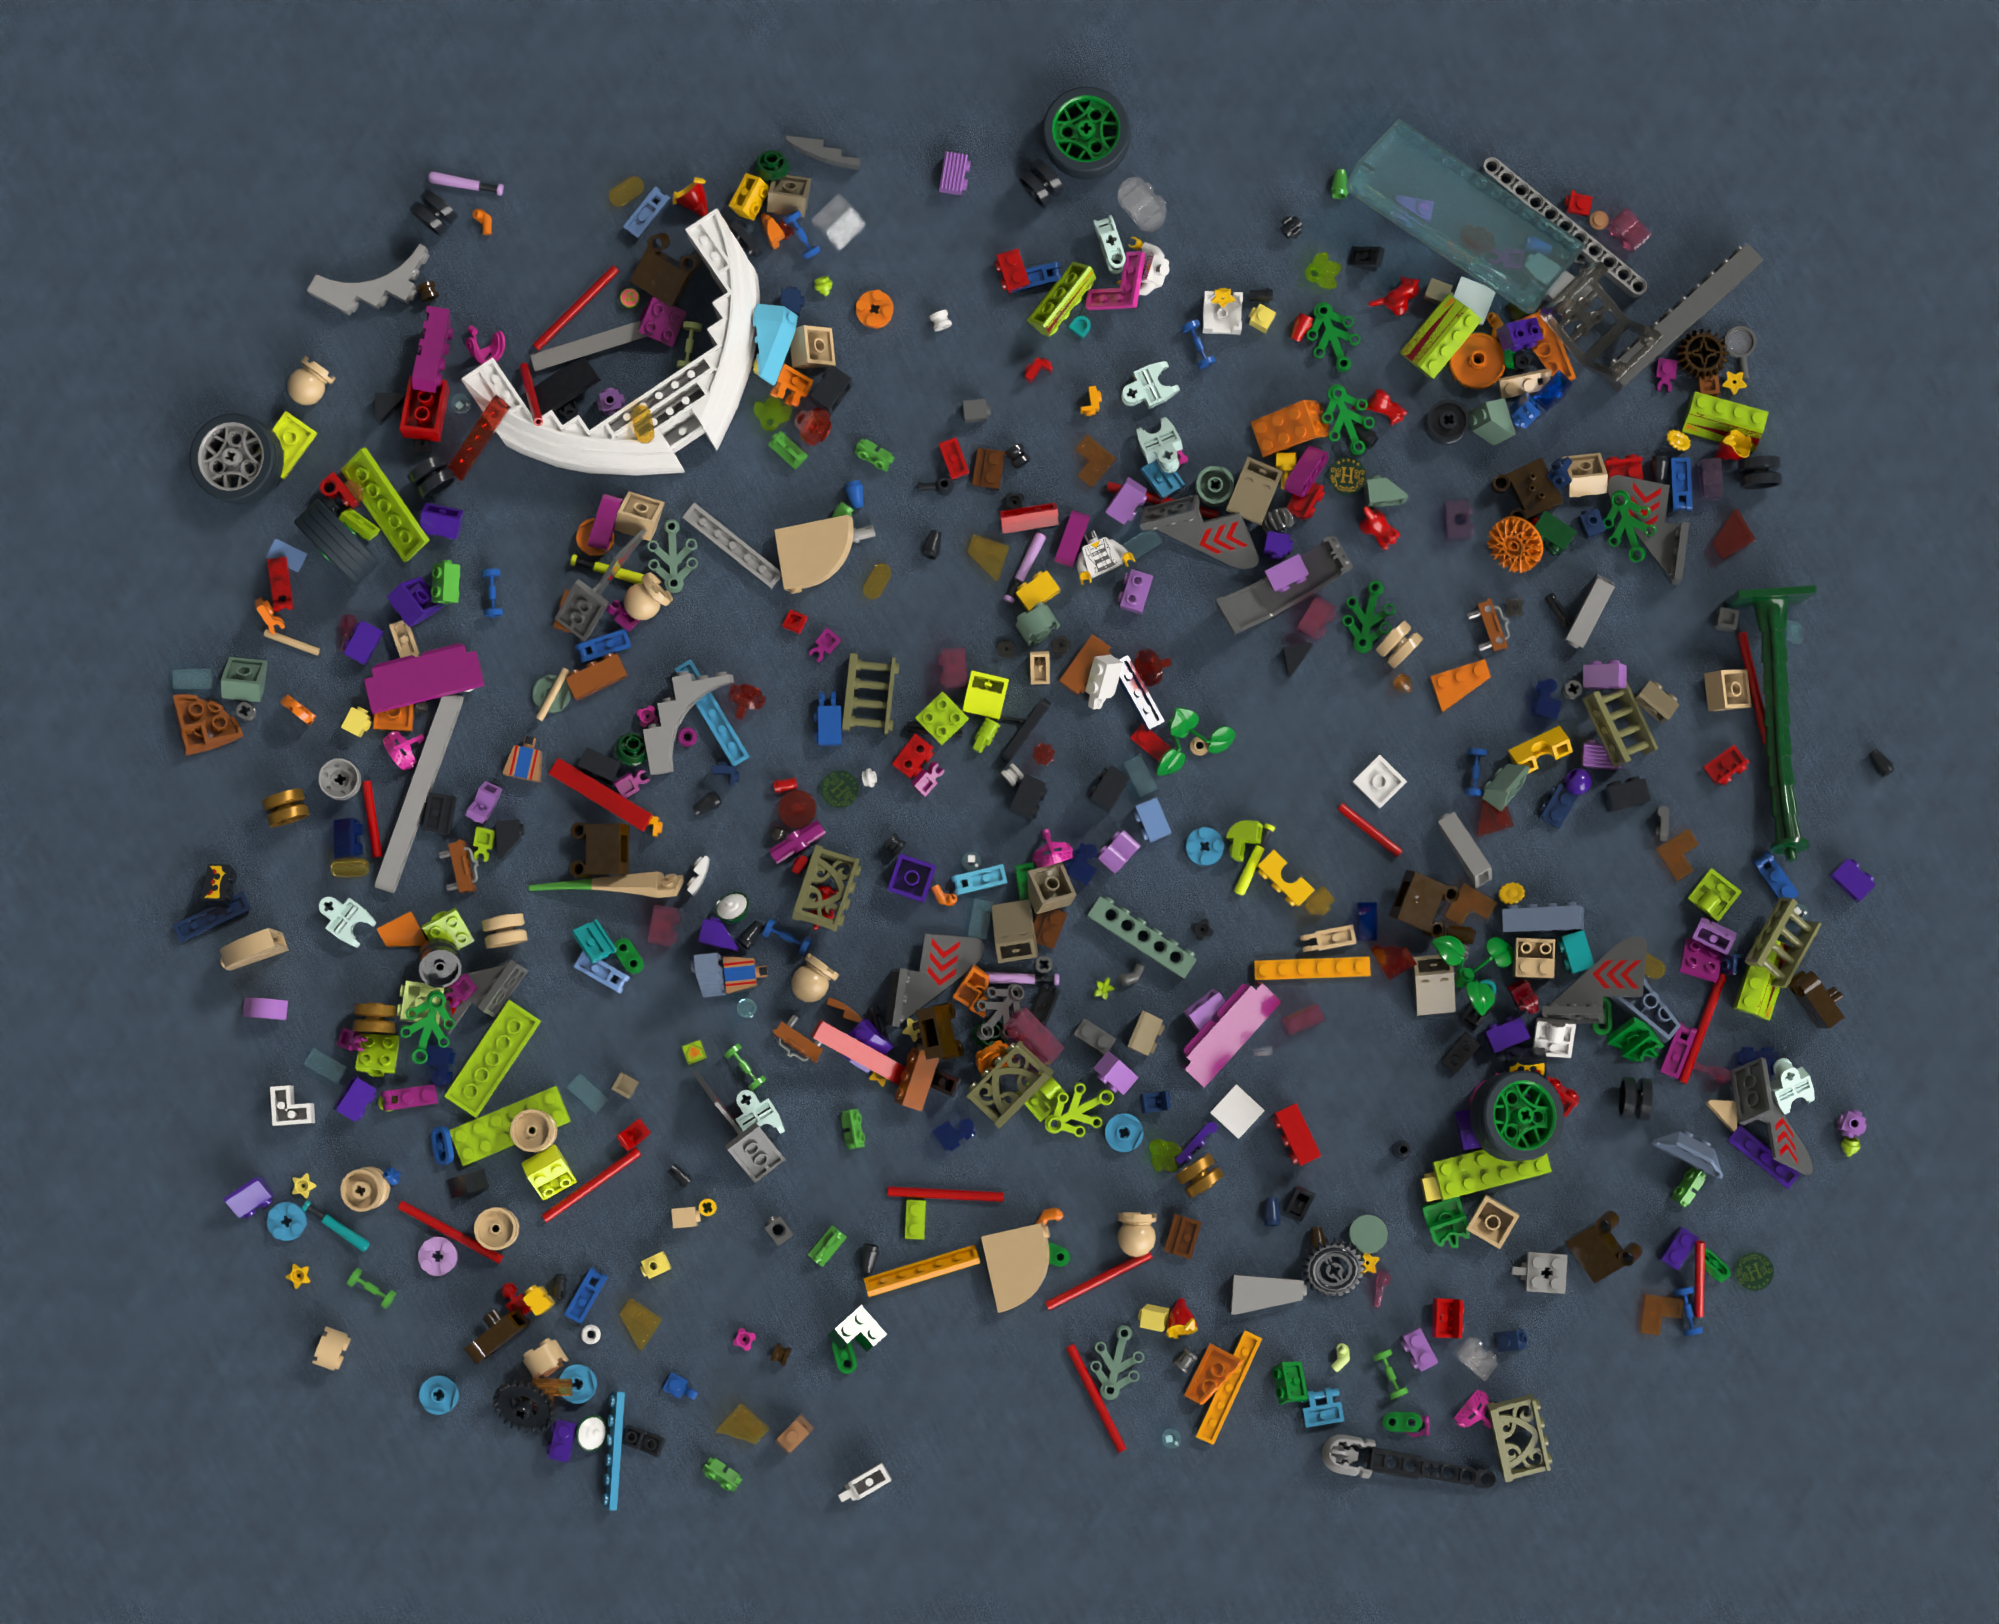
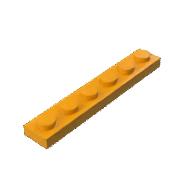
[1254,957,1371,980]
[864,1245,980,1297]
[1196,1330,1262,1445]

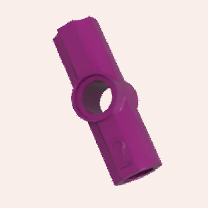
[769,820,826,864]

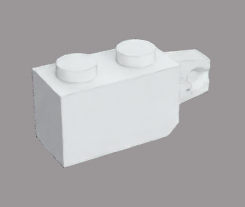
[1085,655,1123,709]
[838,1462,892,1502]

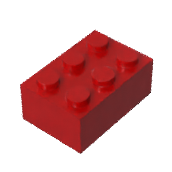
[400,376,450,442]
[1272,1103,1321,1166]

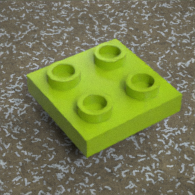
[915,691,969,746]
[1687,868,1742,922]
[422,907,475,950]
[355,1034,400,1077]
[1016,1072,1065,1122]

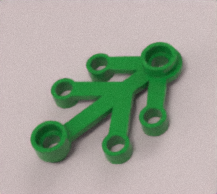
[1306,302,1361,373]
[1321,384,1375,456]
[1603,490,1657,562]
[1342,580,1396,653]
[400,991,455,1064]

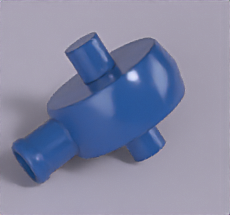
[383,1167,401,1186]

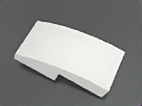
[687,855,710,895]

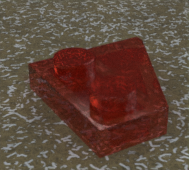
[1712,509,1756,560]
[1477,799,1514,837]
[1370,945,1417,981]

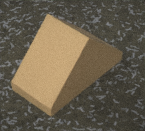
[1030,651,1050,684]
[1705,1100,1737,1131]

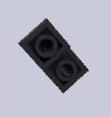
[621,1424,666,1457]

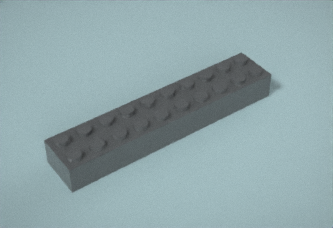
[1602,243,1764,393]

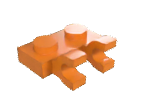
[769,363,814,407]
[255,597,285,635]

